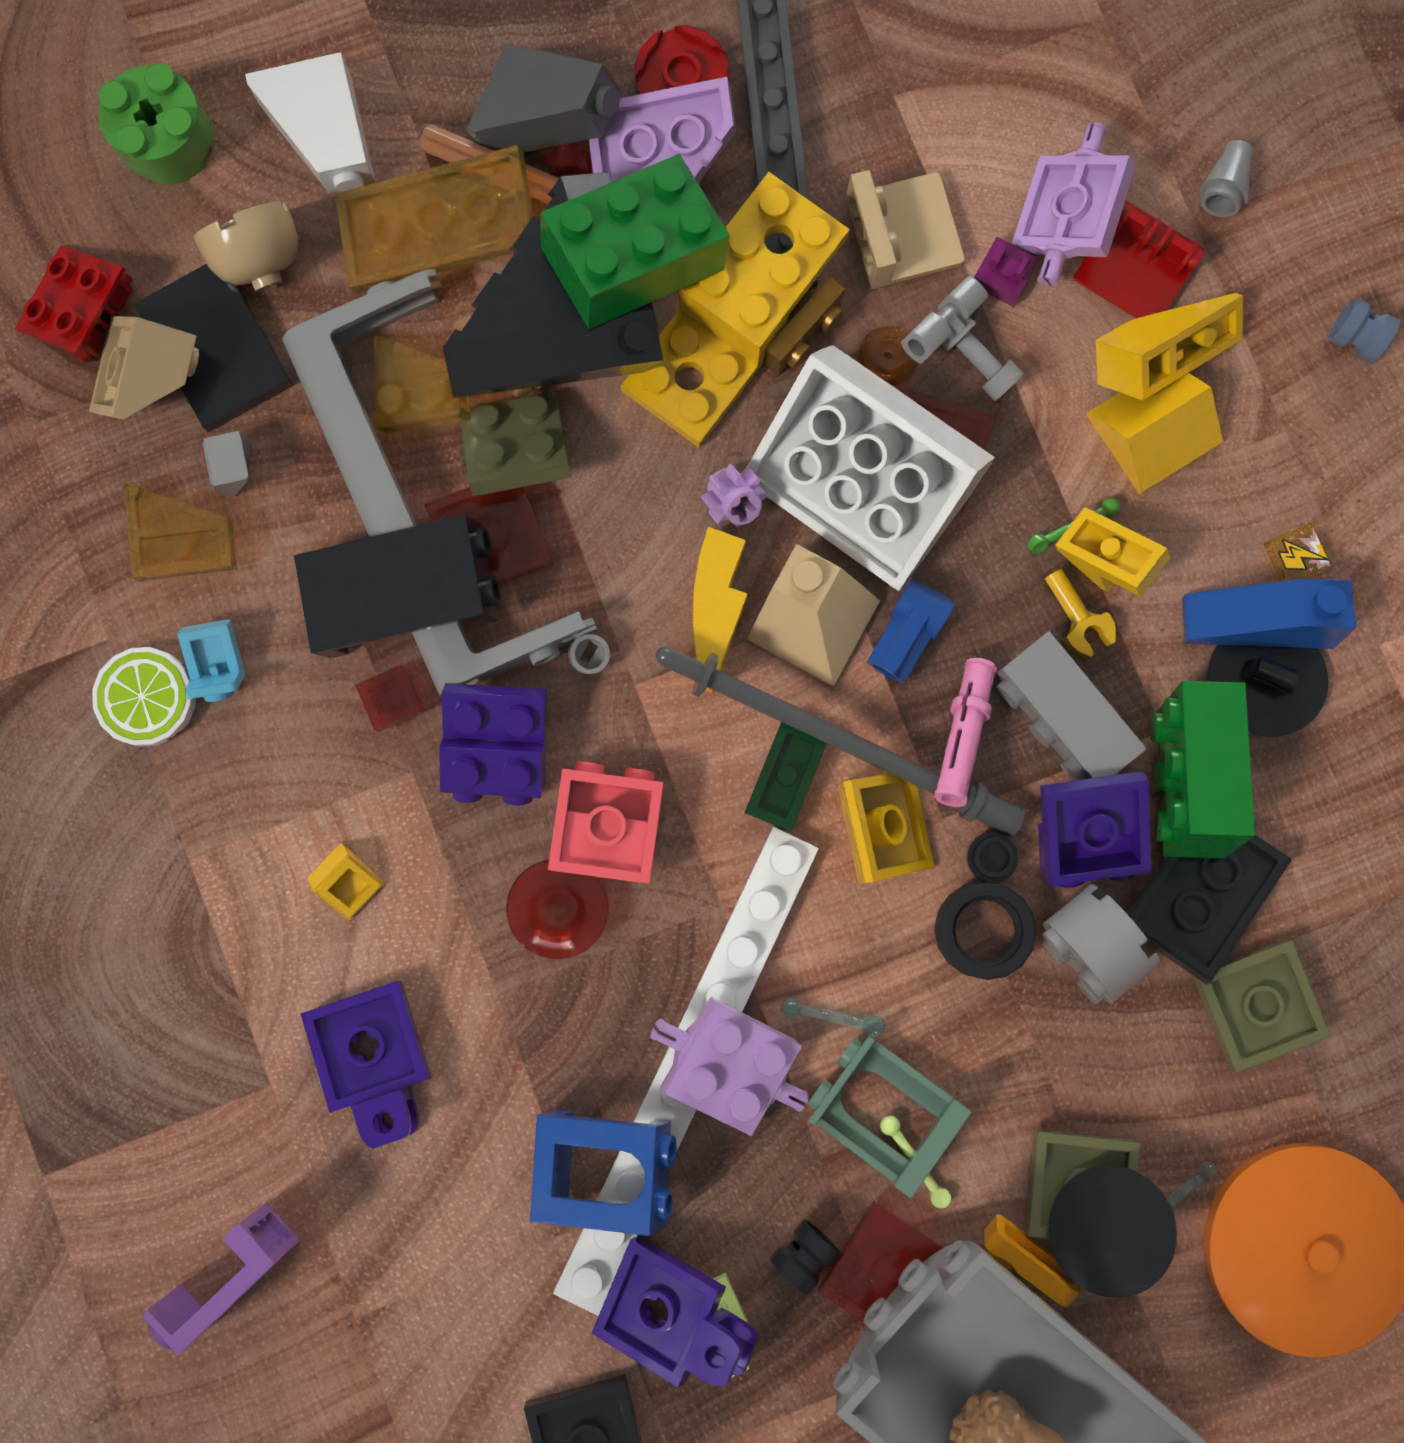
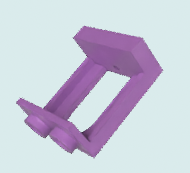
[142,1203,301,1356]

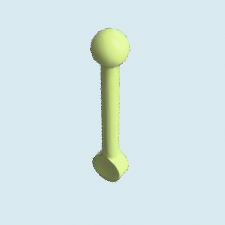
[880,1116,951,1209]

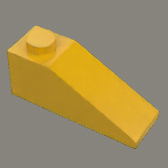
[1095,293,1243,401]

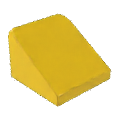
[307,843,384,920]

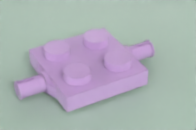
[1012,122,1136,286]
[650,997,809,1136]

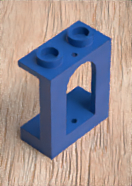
[530,1109,677,1236]

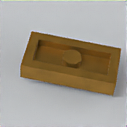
[764,276,845,376]

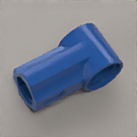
[866,577,956,684]

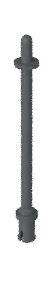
[656,646,1026,837]

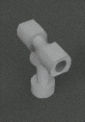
[901,276,1024,401]

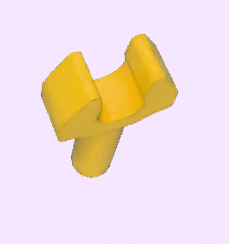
[1045,568,1116,659]

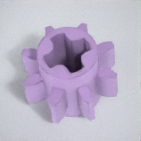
[701,464,767,529]

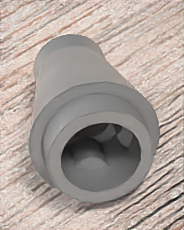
[1199,140,1254,217]

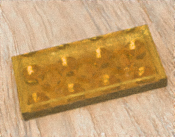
[335,145,534,293]

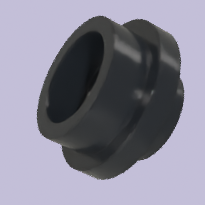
[966,832,1018,883]

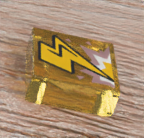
[1263,522,1334,581]

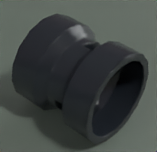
[770,1219,843,1295]

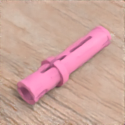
[934,658,997,807]

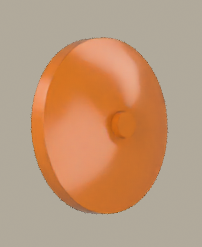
[1204,1143,1404,1357]

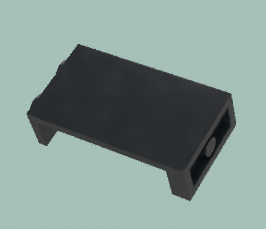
[294,515,501,658]

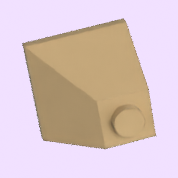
[89,316,199,420]
[746,544,880,687]

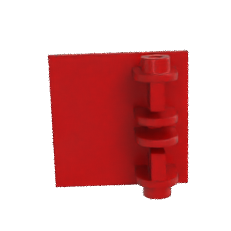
[1072,200,1205,318]
[15,245,133,364]

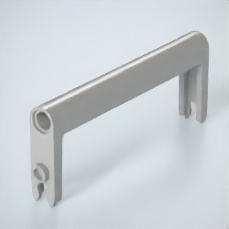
[282,268,597,697]

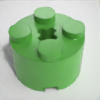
[98,63,215,185]

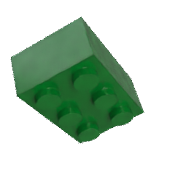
[540,153,730,330]
[1150,681,1255,858]

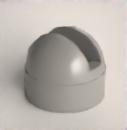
[568,634,610,674]

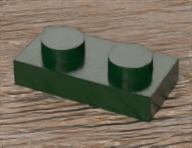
[744,722,827,832]

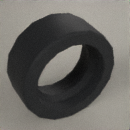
[934,882,1036,980]

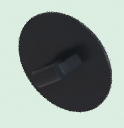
[1208,645,1328,737]
[1049,1165,1177,1298]

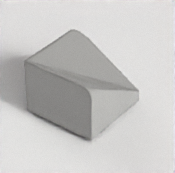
[202,431,252,498]

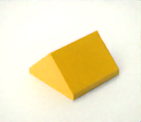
[1086,373,1223,495]
[837,774,935,884]

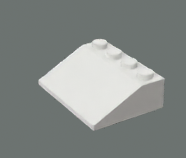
[746,345,995,591]

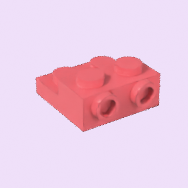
[548,761,664,884]

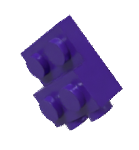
[439,683,547,806]
[1038,771,1151,888]

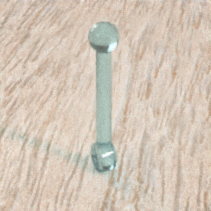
[781,998,885,1037]
[1166,1161,1218,1208]

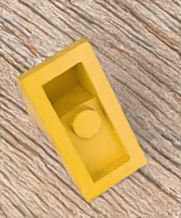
[1055,507,1171,597]

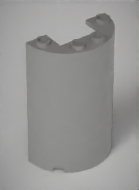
[833,1240,1210,1443]

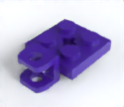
[300,981,431,1148]
[592,1236,759,1387]

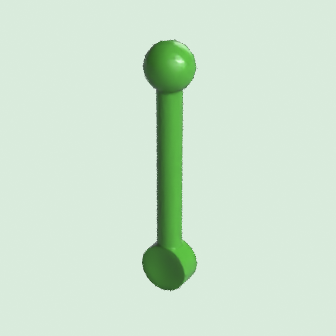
[1027,497,1121,555]

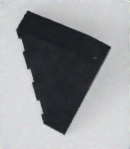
[443,172,663,398]

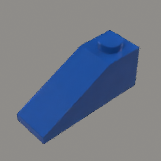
[1182,579,1356,649]

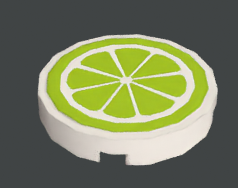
[92,647,196,747]

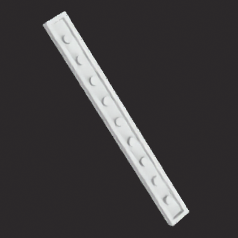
[553,827,819,1316]

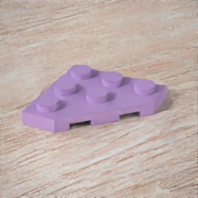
[589,77,736,184]

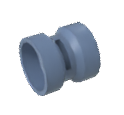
[1328,297,1401,364]

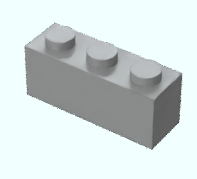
[995,631,1147,781]

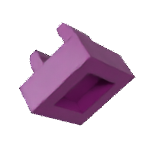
[974,237,1040,307]

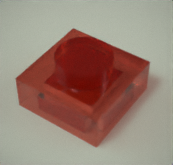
[355,665,424,732]

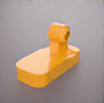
[984,1214,1082,1308]

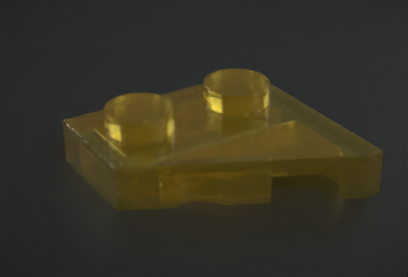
[374,335,470,433]

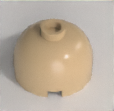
[193,201,299,292]

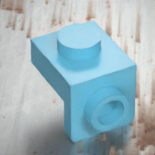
[177,619,246,702]

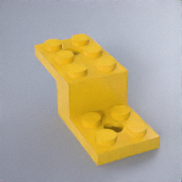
[621,172,850,448]

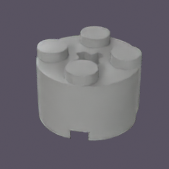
[1042,884,1161,1005]

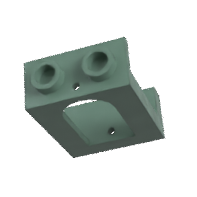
[807,1035,972,1198]

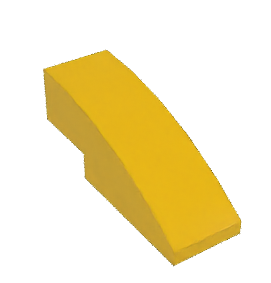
[693,527,747,693]

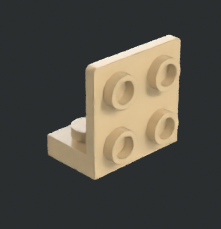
[845,170,965,289]

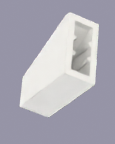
[245,52,376,194]

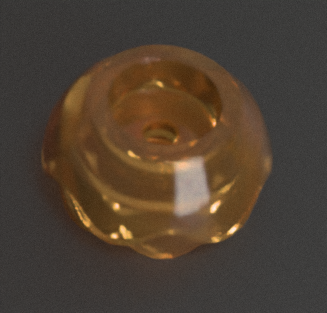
[857,326,917,386]

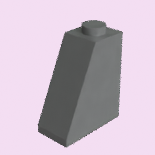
[466,44,622,156]

